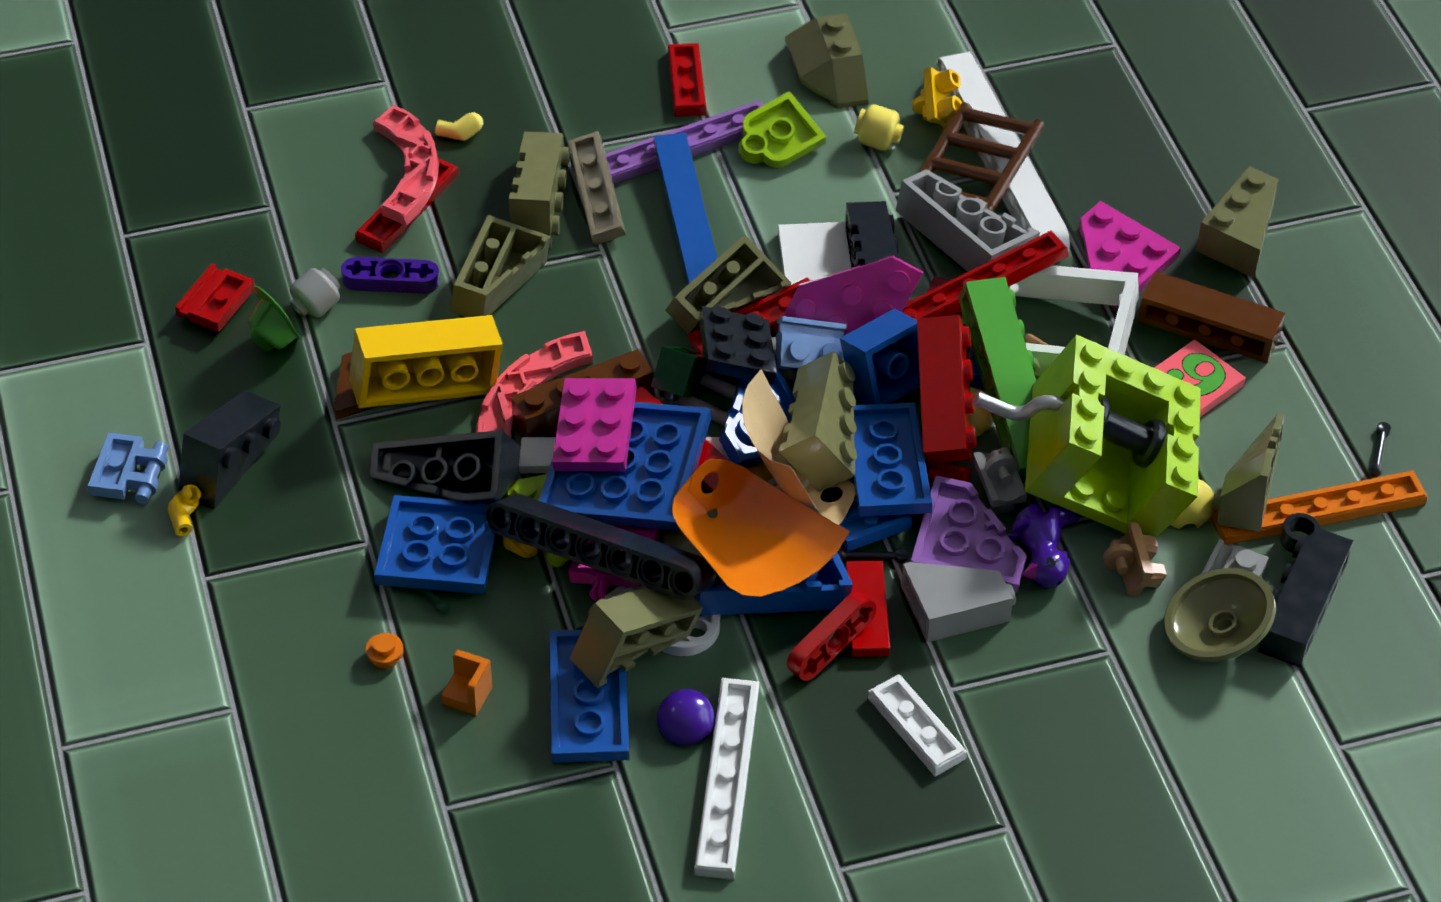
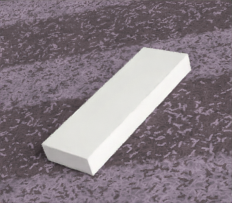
[868,674,967,776]

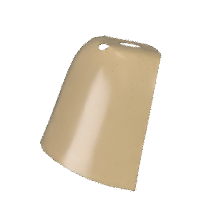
[742,370,856,525]

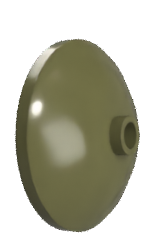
[1164,568,1276,662]

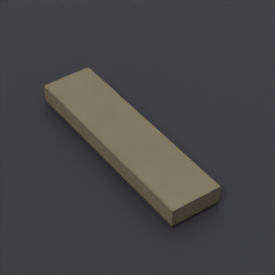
[568,131,626,245]

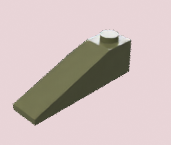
[1212,414,1284,532]

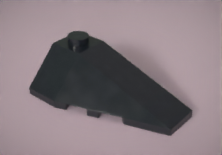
[370,430,520,503]

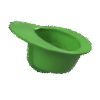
[248,285,303,351]

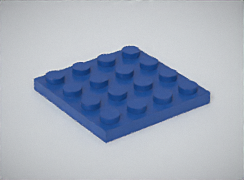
[539,402,711,531]

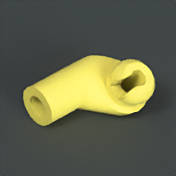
[435,113,483,141]

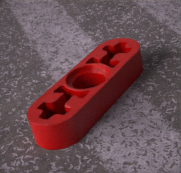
[787,592,876,681]

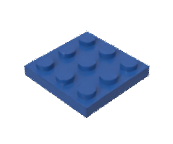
[374,495,498,594]

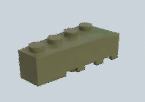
[509,131,570,249]
[779,351,857,492]

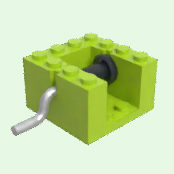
[973,334,1201,538]

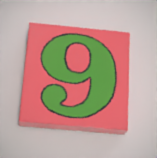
[1154,339,1246,417]

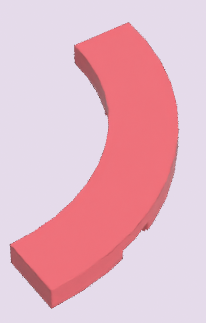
[373,105,439,226]
[476,331,593,438]

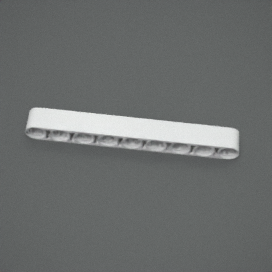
[936,52,1070,250]

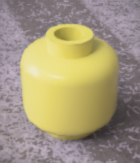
[854,104,904,151]

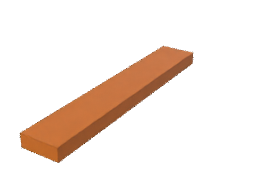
[1211,470,1428,545]

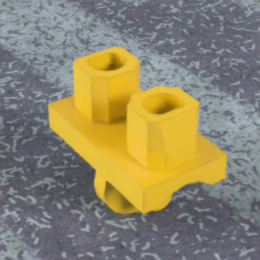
[912,67,962,131]

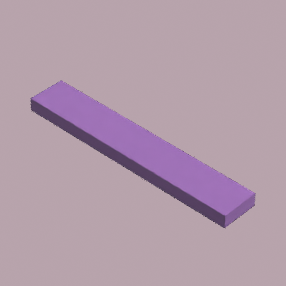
[606,100,763,184]

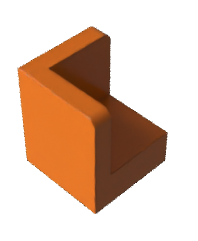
[441,649,492,716]

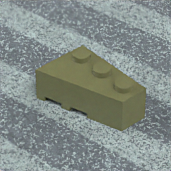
[1196,166,1279,279]
[450,215,551,317]
[665,234,792,334]

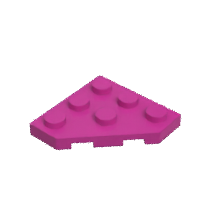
[1079,201,1181,309]
[783,256,923,336]

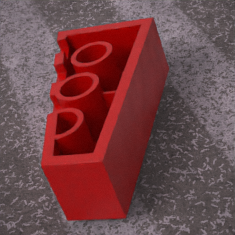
[917,315,977,464]

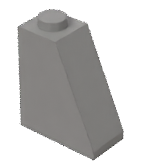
[901,562,1016,642]

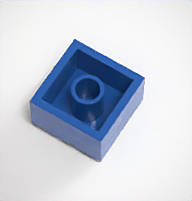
[840,308,920,405]

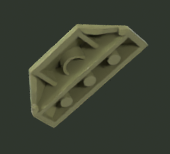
[785,13,869,108]

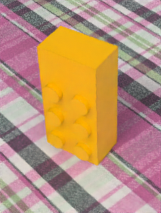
[349,315,503,408]

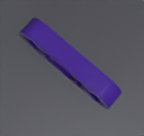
[341,257,440,294]

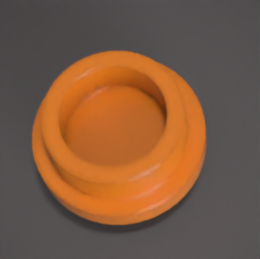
[365,633,404,669]

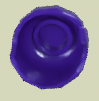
[657,688,715,746]

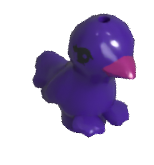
[1008,504,1080,588]

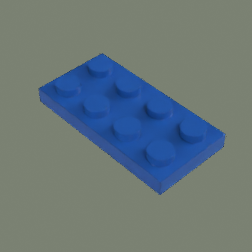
[853,402,932,517]
[550,630,629,763]

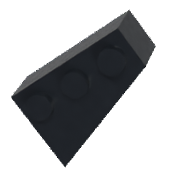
[179,390,281,509]

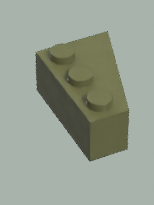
[569,587,703,688]

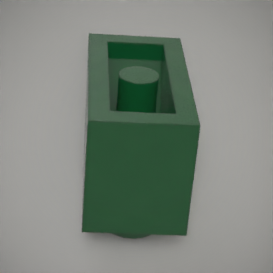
[651,346,706,402]

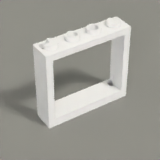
[1009,265,1139,376]

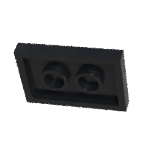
[698,306,777,385]

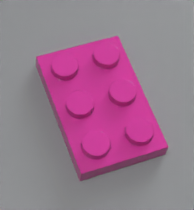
[552,378,637,472]

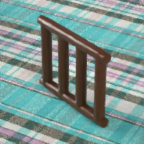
[918,102,1045,212]

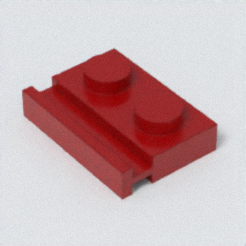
[175,263,255,332]

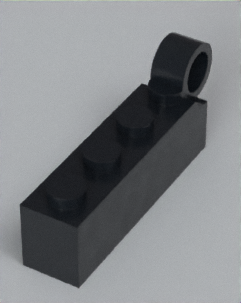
[1258,513,1354,668]

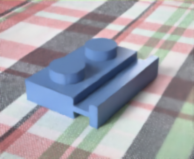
[775,316,846,371]

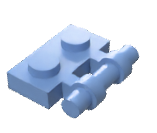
[88,432,168,504]

